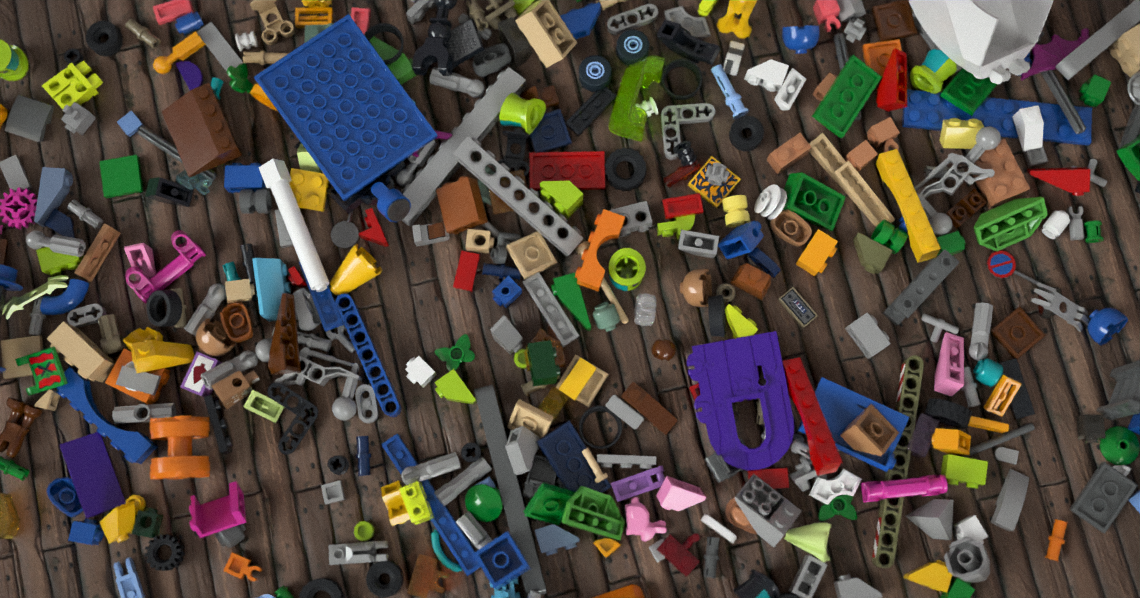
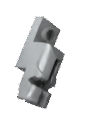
[329,541,389,565]

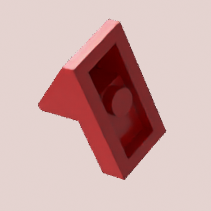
[359,208,389,247]

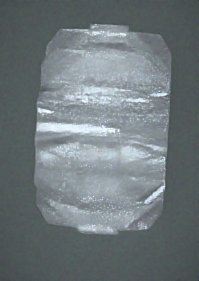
[634,293,657,326]

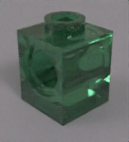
[132,507,163,538]

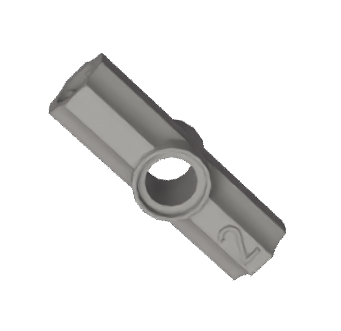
[113,403,176,424]

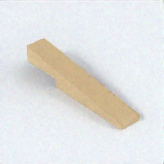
[809,133,896,227]

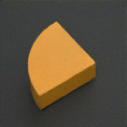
[593,538,620,558]

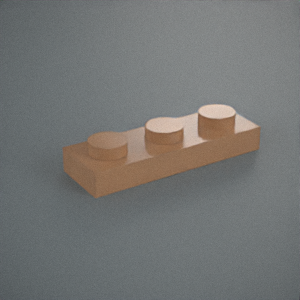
[74,223,121,282]

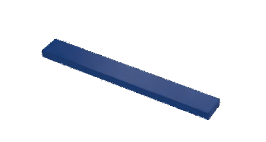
[381,433,481,576]

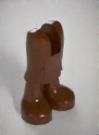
[0,397,44,458]

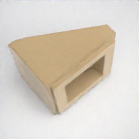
[34,390,60,411]

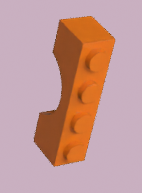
[575,209,625,292]

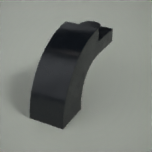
[657,20,720,65]

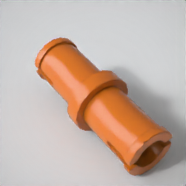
[1045,519,1068,561]

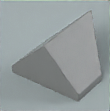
[905,499,953,540]

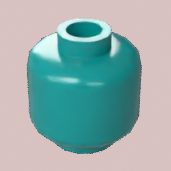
[973,358,1005,387]

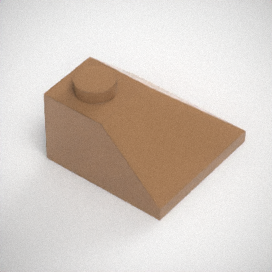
[840,404,899,456]

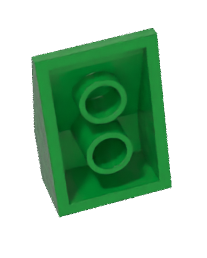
[782,172,846,231]

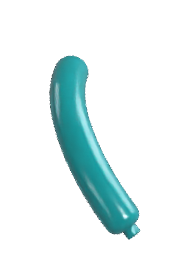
[431,530,462,572]

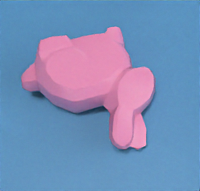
[625,497,667,542]

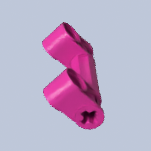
[125,230,206,304]
[861,475,948,503]

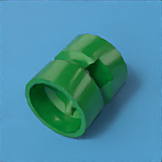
[871,219,908,254]

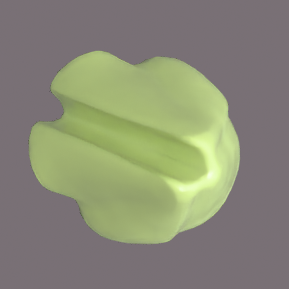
[784,522,831,563]

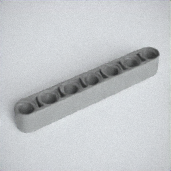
[1055,0,1140,80]

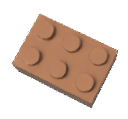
[972,139,1030,209]

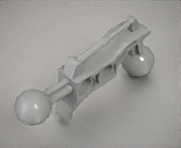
[915,126,1001,237]
[255,338,363,421]

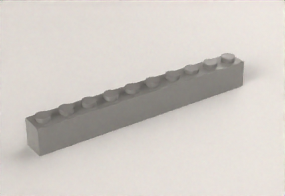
[401,67,527,227]

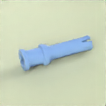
[711,64,749,119]

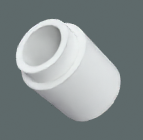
[1042,210,1070,239]

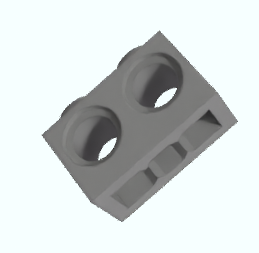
[610,201,652,237]

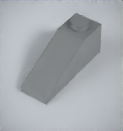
[490,316,523,355]

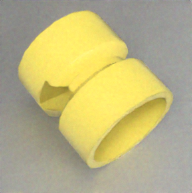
[722,195,751,228]

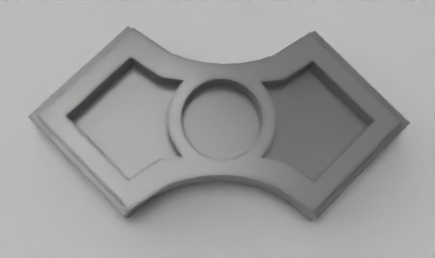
[664,6,711,39]

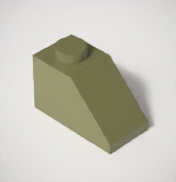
[853,232,893,274]

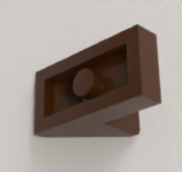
[520,85,559,108]

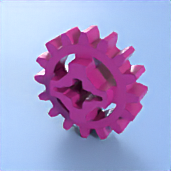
[0,187,38,229]

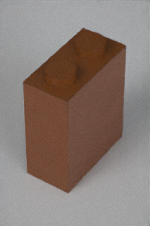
[436,176,488,234]

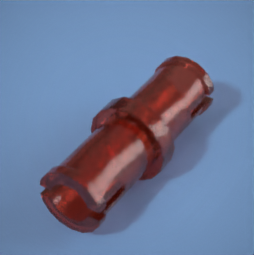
[663,160,701,188]

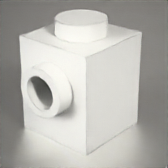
[405,356,437,388]
[953,515,988,543]

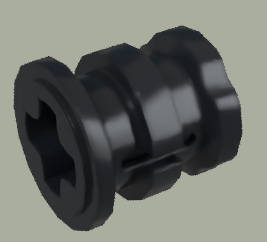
[673,141,697,166]
[461,442,481,462]
[327,455,349,475]

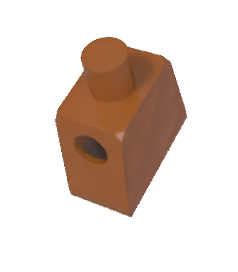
[730,263,771,301]

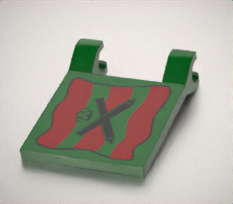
[15,346,68,396]

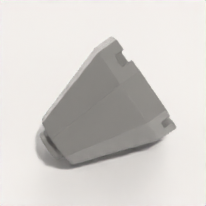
[944,537,990,583]

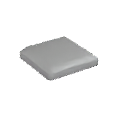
[648,538,665,562]

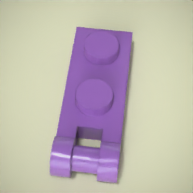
[611,465,665,502]

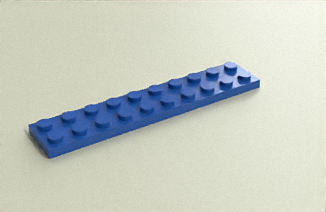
[902,90,1092,145]

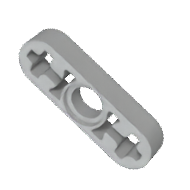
[607,4,658,35]

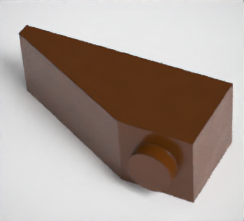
[620,382,678,436]

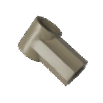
[98,314,126,355]

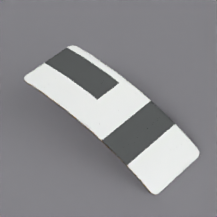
[723,41,745,76]

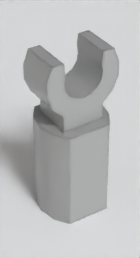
[1066,207,1084,240]

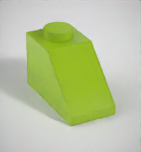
[435,369,477,405]

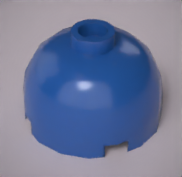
[782,25,820,54]
[1088,308,1128,346]

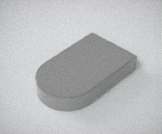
[994,447,1019,465]

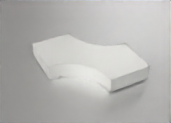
[809,469,862,505]

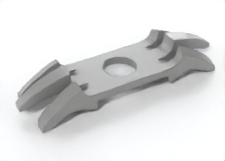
[1031,283,1089,332]

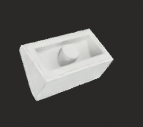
[774,68,806,111]

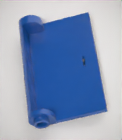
[798,377,909,472]

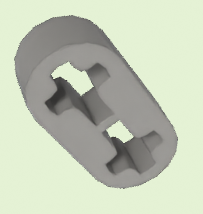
[67,304,106,328]

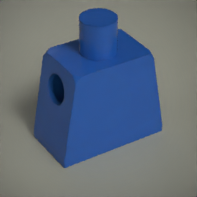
[718,220,764,260]

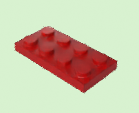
[529,151,605,191]

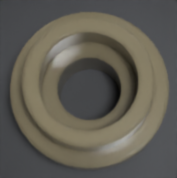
[716,283,735,303]

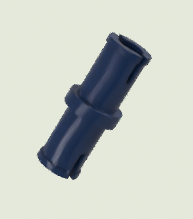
[482,263,521,280]
[355,436,371,476]

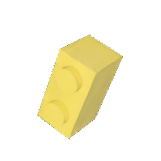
[940,118,984,149]

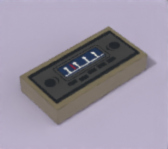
[778,287,818,329]

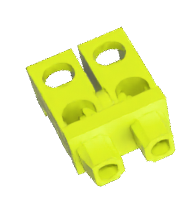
[42,61,103,109]
[399,481,435,525]

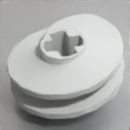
[754,184,787,220]

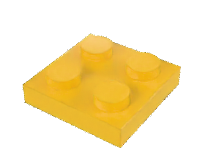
[289,168,329,212]

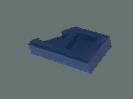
[44,209,76,238]

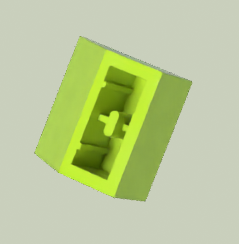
[540,181,583,219]

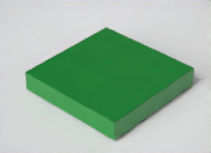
[99,155,143,198]
[524,482,576,526]

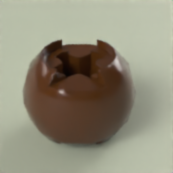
[651,339,676,361]

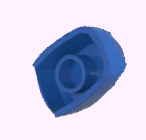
[46,477,83,518]

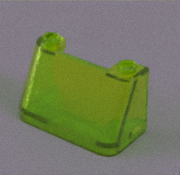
[609,55,665,142]

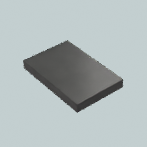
[1069,462,1138,534]

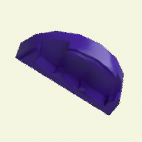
[175,61,204,90]

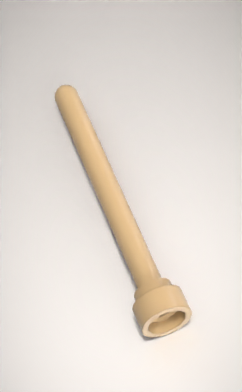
[575,241,629,324]

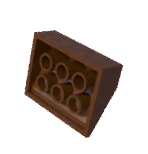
[162,83,242,178]

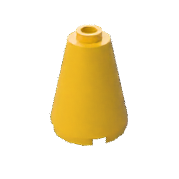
[329,244,383,296]

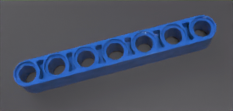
[335,294,402,417]

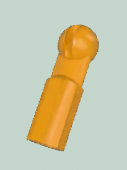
[153,32,205,74]

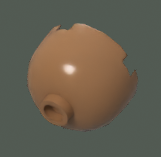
[680,269,712,307]
[196,318,236,357]

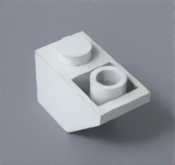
[744,59,789,92]

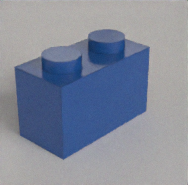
[224,163,267,192]

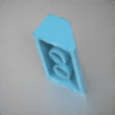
[252,258,291,322]

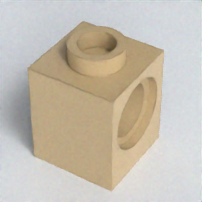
[466,229,495,254]
[225,279,255,303]

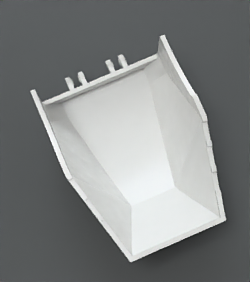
[908,0,1054,84]

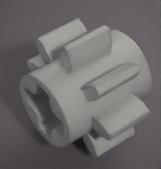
[844,18,867,43]
[705,163,730,186]

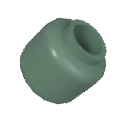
[592,302,620,332]

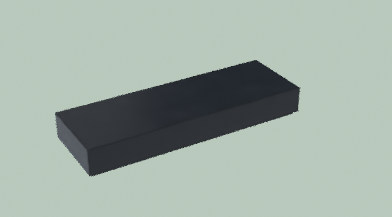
[565,87,617,137]
[999,358,1035,420]

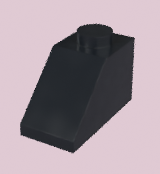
[145,177,194,207]

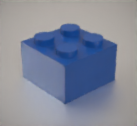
[473,531,531,590]

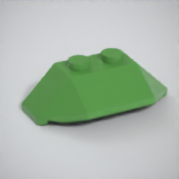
[974,197,1048,251]
[562,486,625,540]

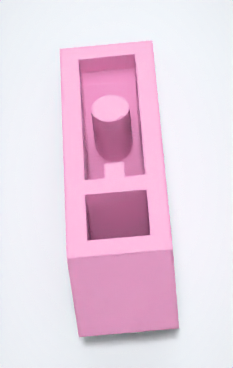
[934,332,964,396]

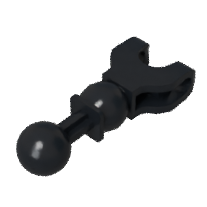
[412,0,457,77]

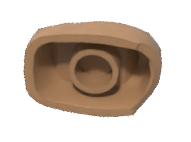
[770,210,812,247]

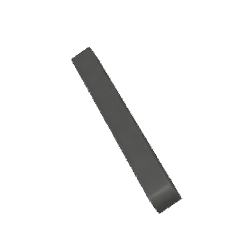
[474,384,547,597]

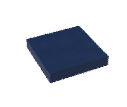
[530,109,572,152]

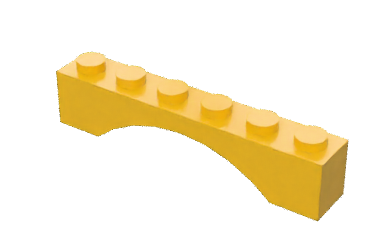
[876,149,941,263]

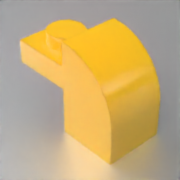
[381,480,410,526]

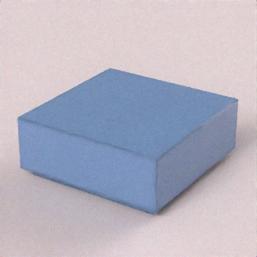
[117,110,144,137]

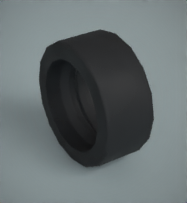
[147,290,182,326]

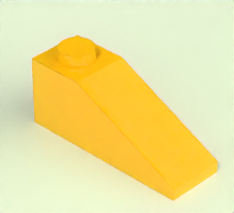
[132,340,195,373]

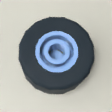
[616,30,650,67]
[579,55,612,92]

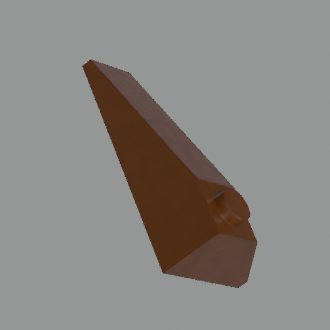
[268,293,301,375]

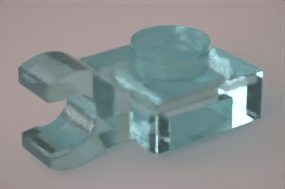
[176,170,212,195]

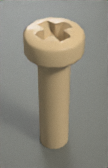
[582,448,608,483]

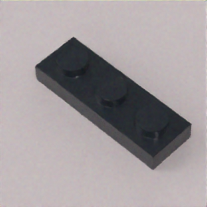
[204,395,233,454]

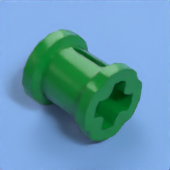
[1084,221,1104,243]

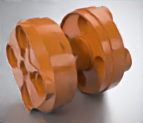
[150,416,210,480]

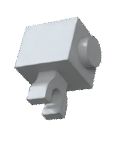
[61,102,96,135]

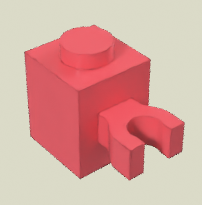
[813,0,841,32]

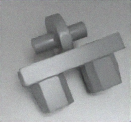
[789,456,827,492]

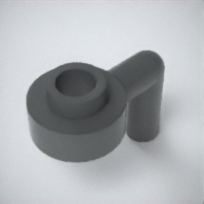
[490,232,521,264]

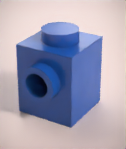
[492,276,523,308]
[68,518,104,545]

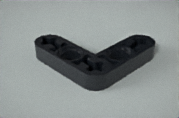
[267,382,318,454]

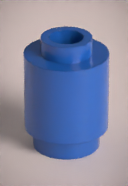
[174,11,204,36]

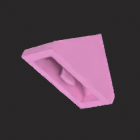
[124,243,156,280]

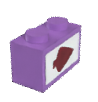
[180,352,222,397]

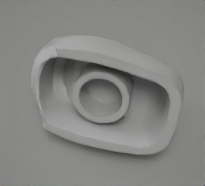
[292,288,321,331]

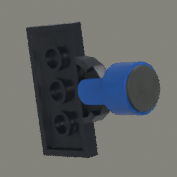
[326,161,411,222]

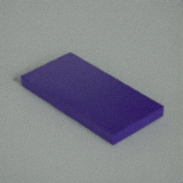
[60,432,126,519]

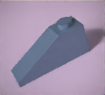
[34,167,73,227]

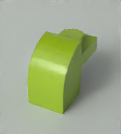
[656,215,695,240]

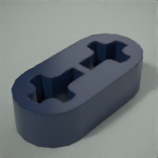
[747,247,781,278]

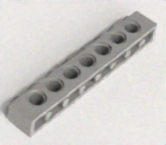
[452,136,584,256]

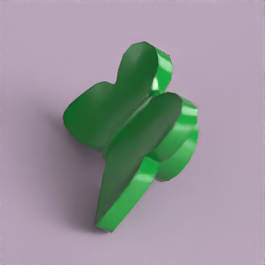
[227,63,254,94]
[435,334,475,371]
[818,494,857,521]

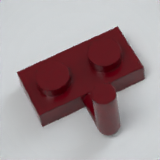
[656,534,700,577]

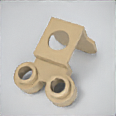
[250,0,295,45]

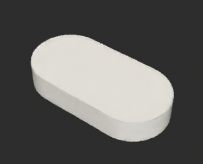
[701,514,737,544]

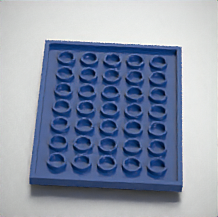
[254,14,438,201]

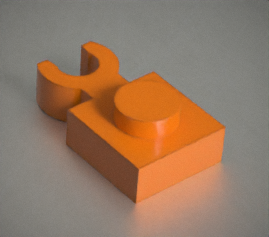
[223,552,263,581]

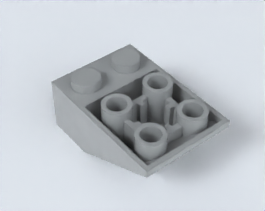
[734,474,801,547]

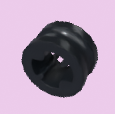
[64,48,84,66]

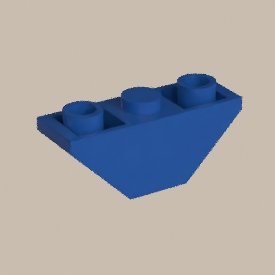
[559,2,601,40]

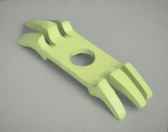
[2,276,69,319]

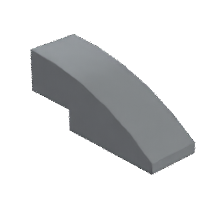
[990,469,1029,531]

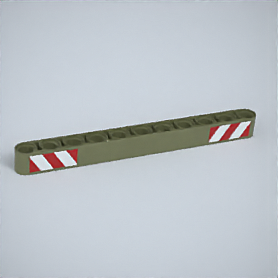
[872,355,924,568]

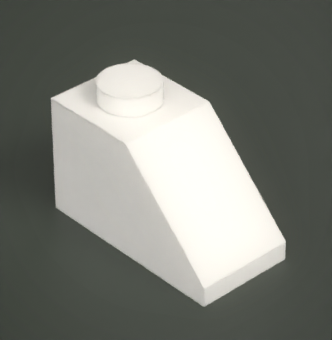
[1013,105,1044,152]

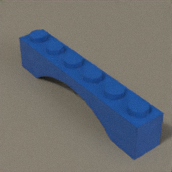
[56,367,158,464]

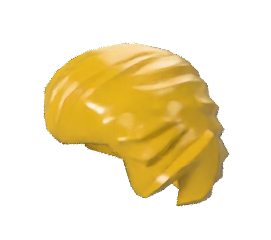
[123,327,163,351]

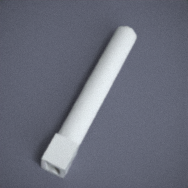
[259,159,330,292]

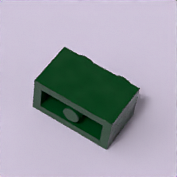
[527,340,560,386]

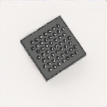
[447,18,485,67]

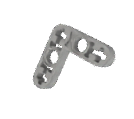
[661,103,715,160]

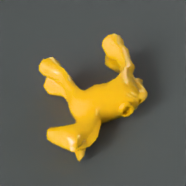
[716,0,757,39]

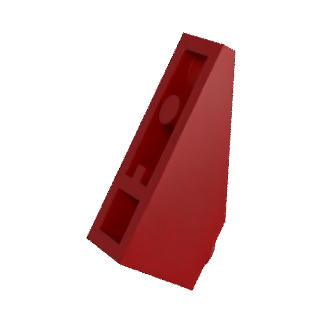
[876,49,907,111]
[1027,167,1090,196]

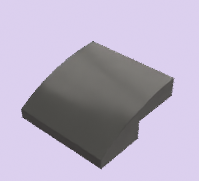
[5,95,54,142]

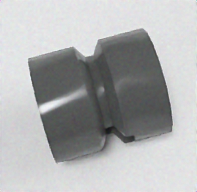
[239,189,272,214]

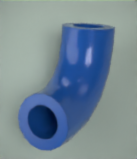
[40,279,90,315]

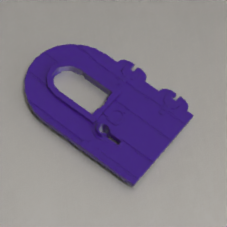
[686,331,794,470]

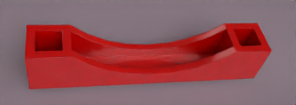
[782,357,842,476]

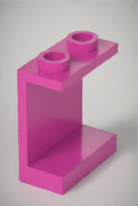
[189,481,246,538]

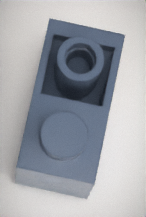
[535,524,580,556]

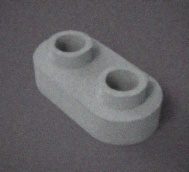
[355,384,379,424]

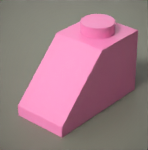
[656,476,706,511]

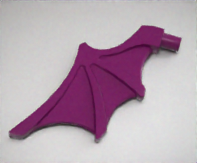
[1021,28,1090,81]

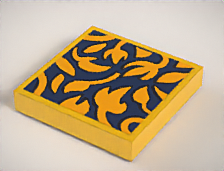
[688,156,741,208]

